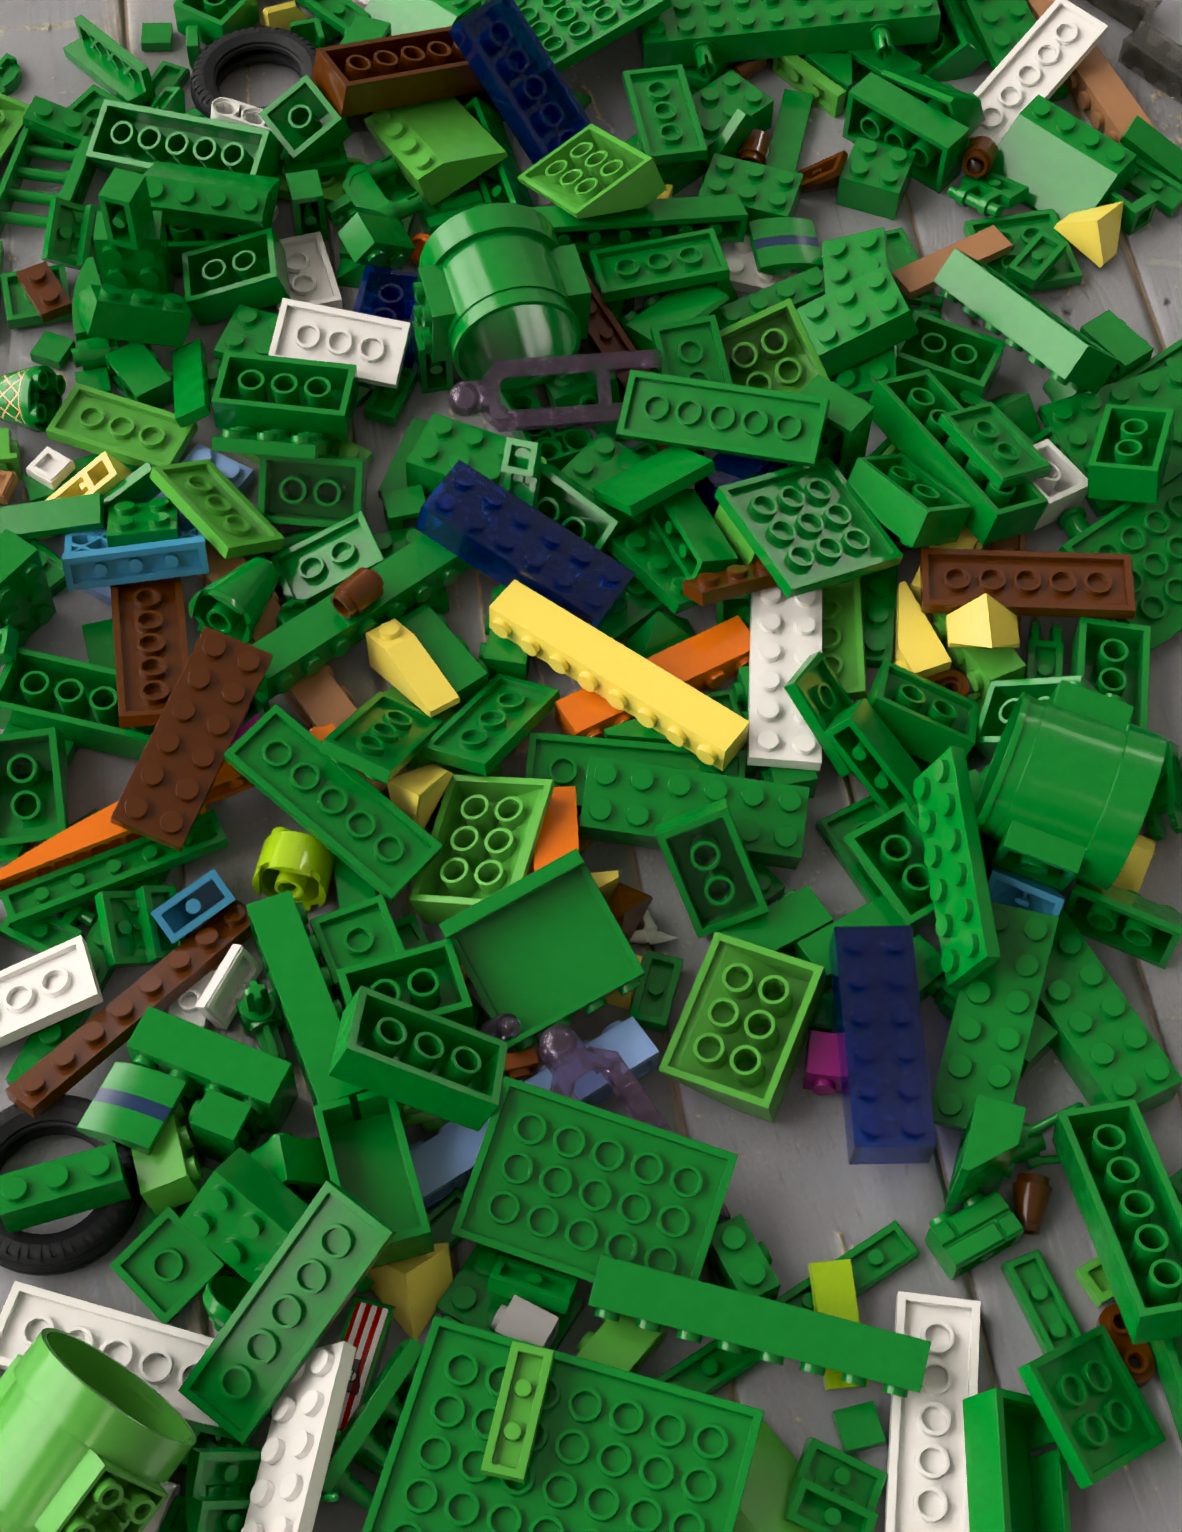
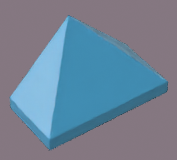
[988,869,1066,917]

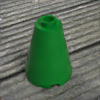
[189,557,279,644]

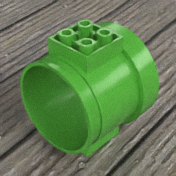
[0,1328,196,1532]

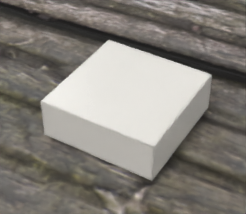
[26,446,75,490]

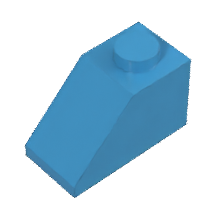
[151,868,236,944]

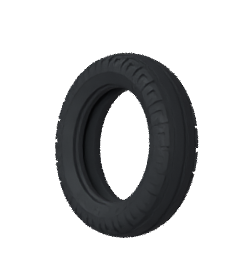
[190,26,316,119]
[0,1094,143,1276]

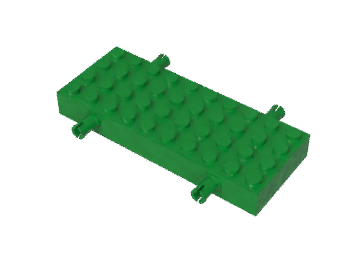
[636,0,941,78]

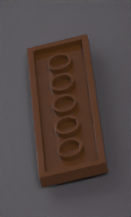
[920,548,1136,619]
[110,577,189,728]
[110,626,273,852]

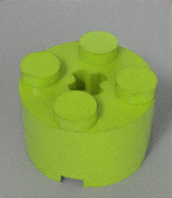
[252,827,335,912]

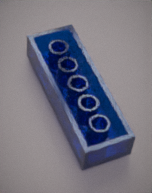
[448,0,592,165]
[415,460,635,630]
[829,926,936,1165]

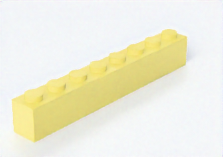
[489,579,750,771]

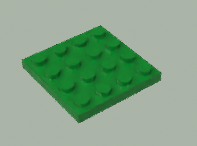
[714,457,903,599]

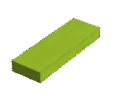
[808,1259,869,1391]

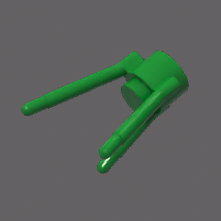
[1017,1102,1083,1169]

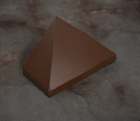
[798,150,848,194]
[607,882,653,942]

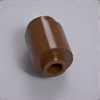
[736,129,771,165]
[962,136,998,178]
[330,567,384,619]

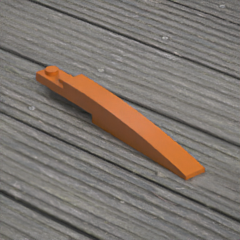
[0,723,335,900]

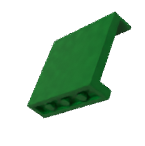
[439,848,646,1053]

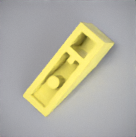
[41,451,131,540]
[893,581,952,678]
[365,618,460,718]

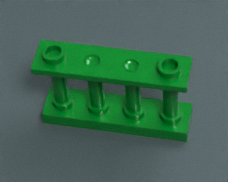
[0,128,97,235]
[322,1337,424,1512]

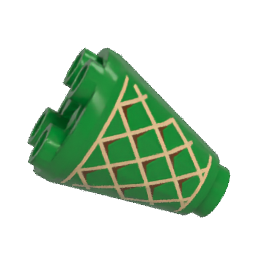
[0,366,66,432]

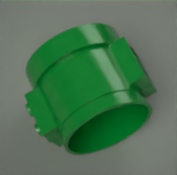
[413,203,591,393]
[975,680,1167,892]

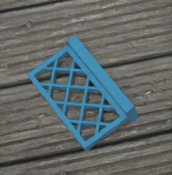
[62,519,209,591]

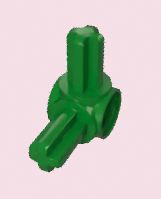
[236,980,287,1061]

